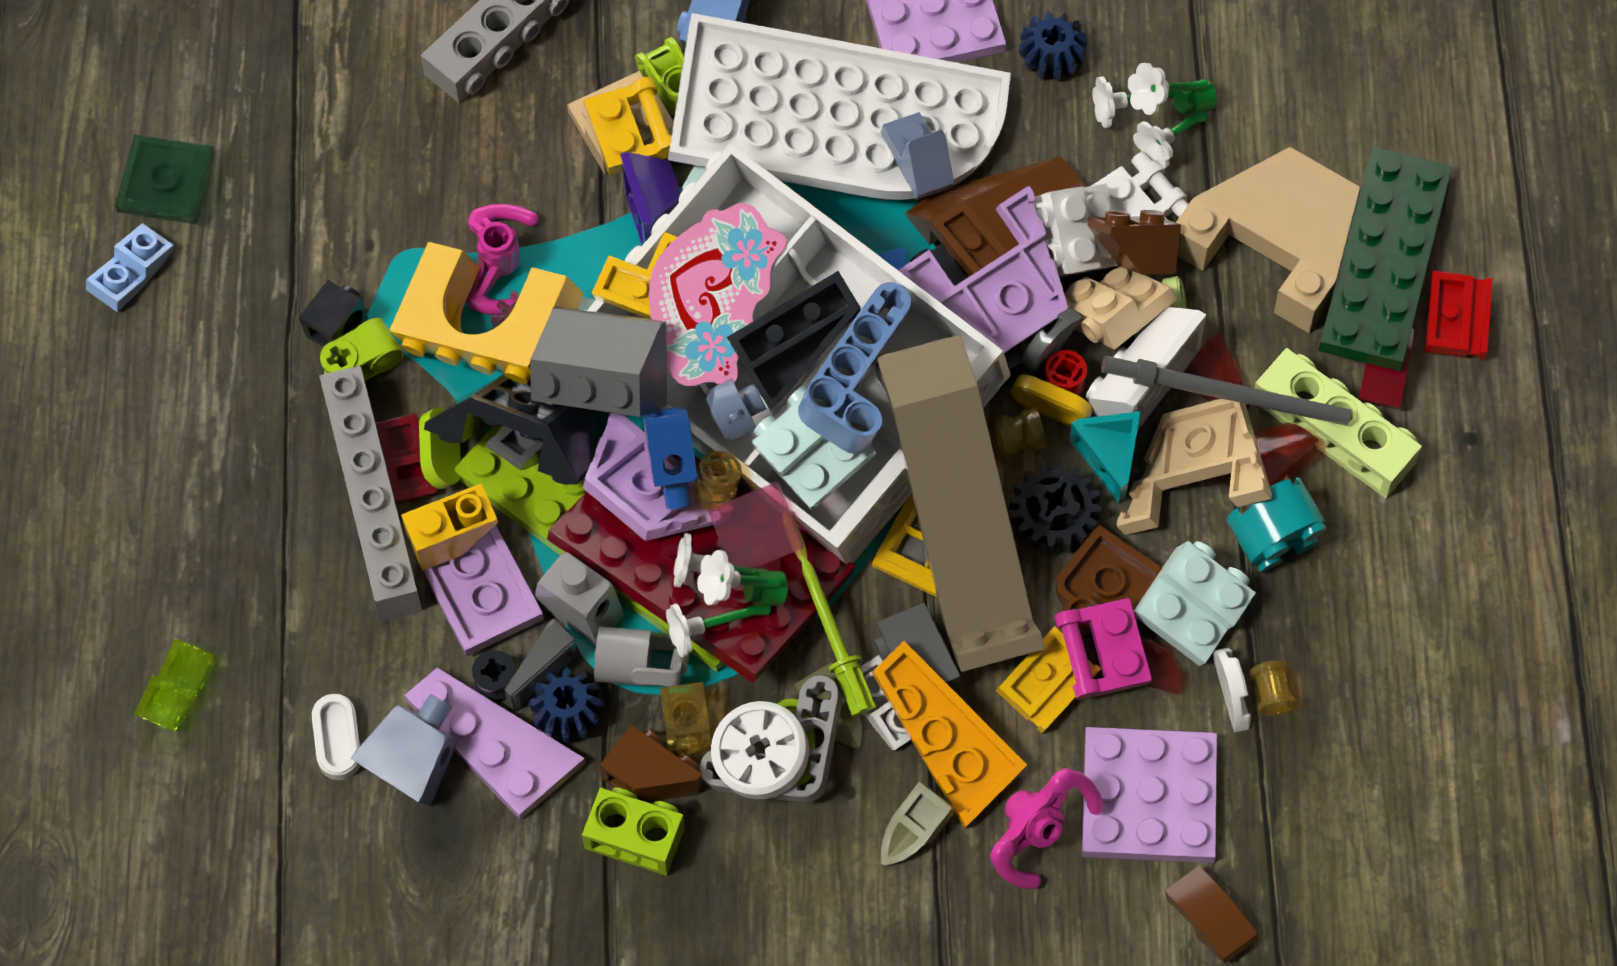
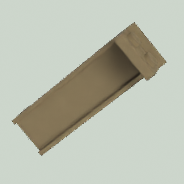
[874,334,1045,672]

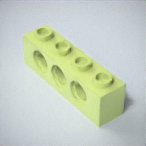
[1254,348,1422,499]

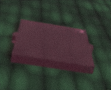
[708,482,804,568]

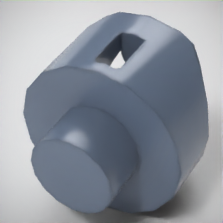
[706,378,766,440]

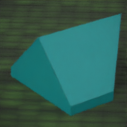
[1070,411,1141,504]

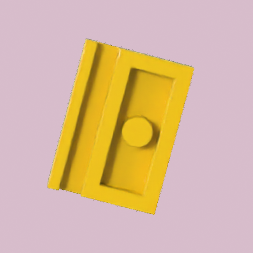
[995,626,1101,733]

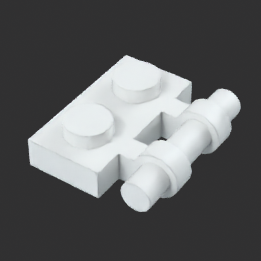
[1091,151,1189,219]

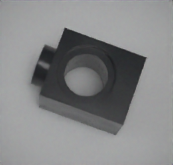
[298,280,368,354]

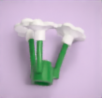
[1092,63,1217,169]
[666,533,787,658]

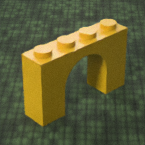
[389,242,584,384]

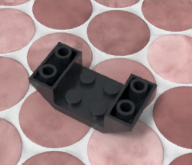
[424,374,603,485]

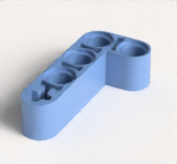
[798,282,911,454]

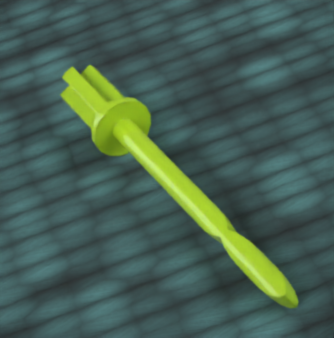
[783,512,876,717]

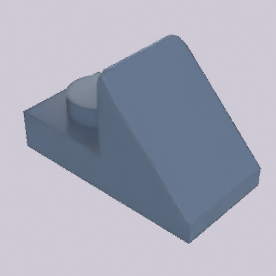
[881,112,954,200]

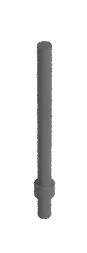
[1101,355,1351,426]

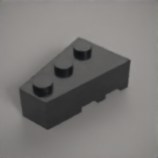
[727,271,861,416]

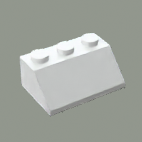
[1086,307,1206,430]

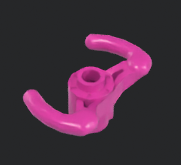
[466,204,539,315]
[990,768,1104,889]

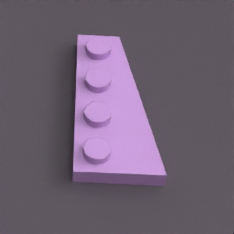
[404,668,585,821]

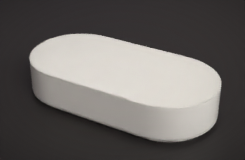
[312,694,361,780]

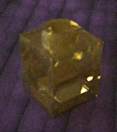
[660,682,711,754]

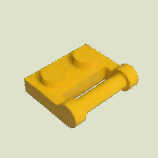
[584,77,672,176]

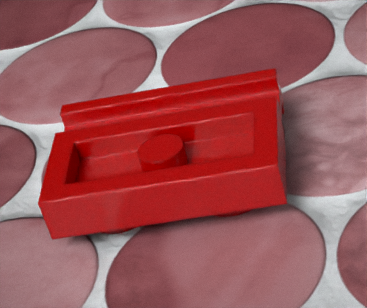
[1424,271,1493,360]

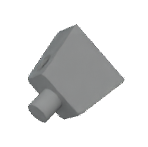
[534,552,624,646]

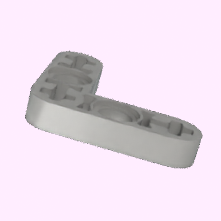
[700,675,842,803]

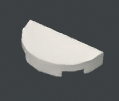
[1212,648,1251,733]

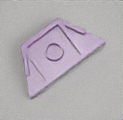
[583,412,735,541]

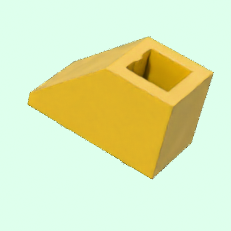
[401,483,498,571]

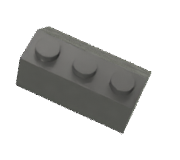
[530,307,667,417]

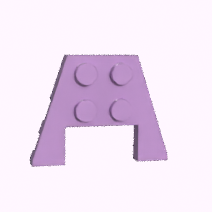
[898,186,1069,353]

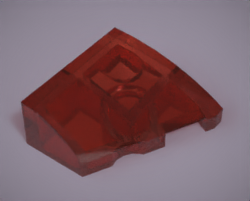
[1223,422,1319,486]

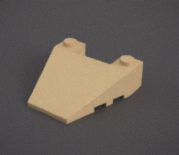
[1176,147,1360,333]

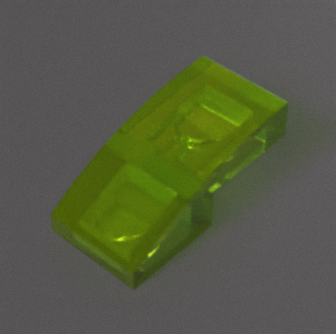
[134,638,217,732]

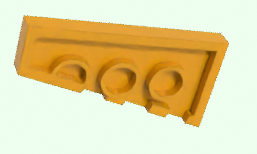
[872,641,1027,828]

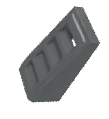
[505,619,577,711]

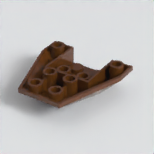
[905,156,1087,282]

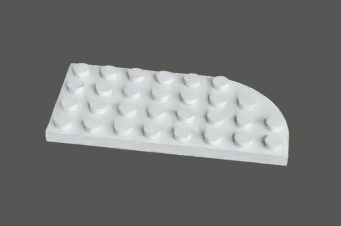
[668,13,1011,200]

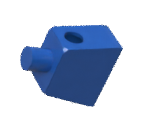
[642,406,698,509]

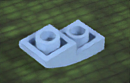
[86,223,174,312]

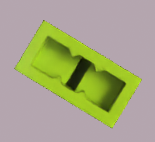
[582,787,685,876]

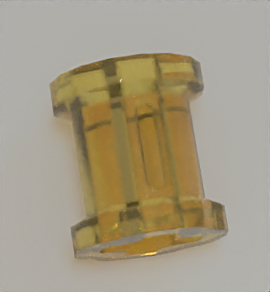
[1250,660,1297,716]

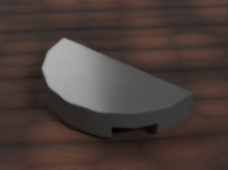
[1023,308,1082,379]

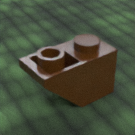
[1087,210,1181,275]
[600,725,703,802]

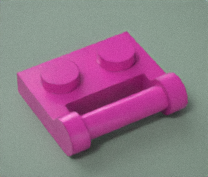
[1054,598,1152,700]

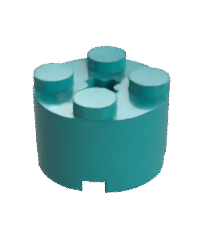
[1226,478,1326,573]

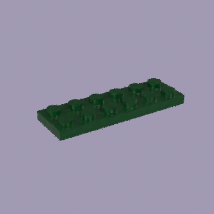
[1318,146,1452,371]

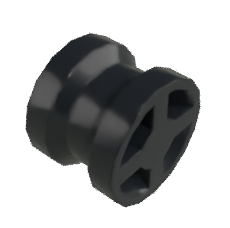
[472,650,516,702]

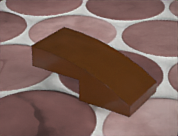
[1164,865,1259,964]

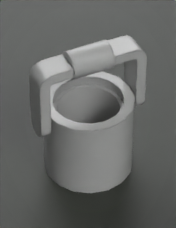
[594,627,690,686]

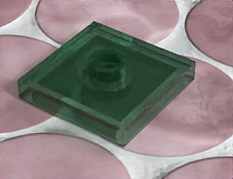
[115,134,216,224]

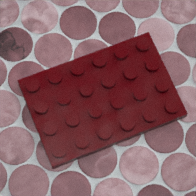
[547,455,856,683]

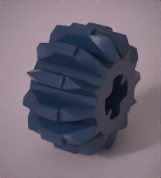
[1019,10,1087,81]
[529,666,604,743]

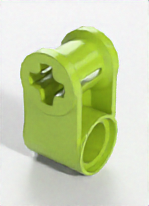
[635,37,684,116]
[320,318,404,381]

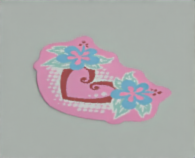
[649,203,787,386]

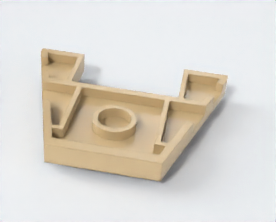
[1117,398,1272,535]

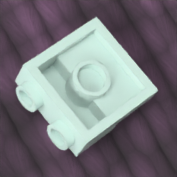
[751,386,876,511]
[1133,541,1256,666]

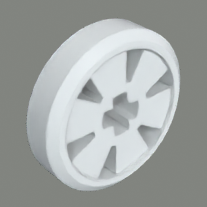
[711,701,809,799]

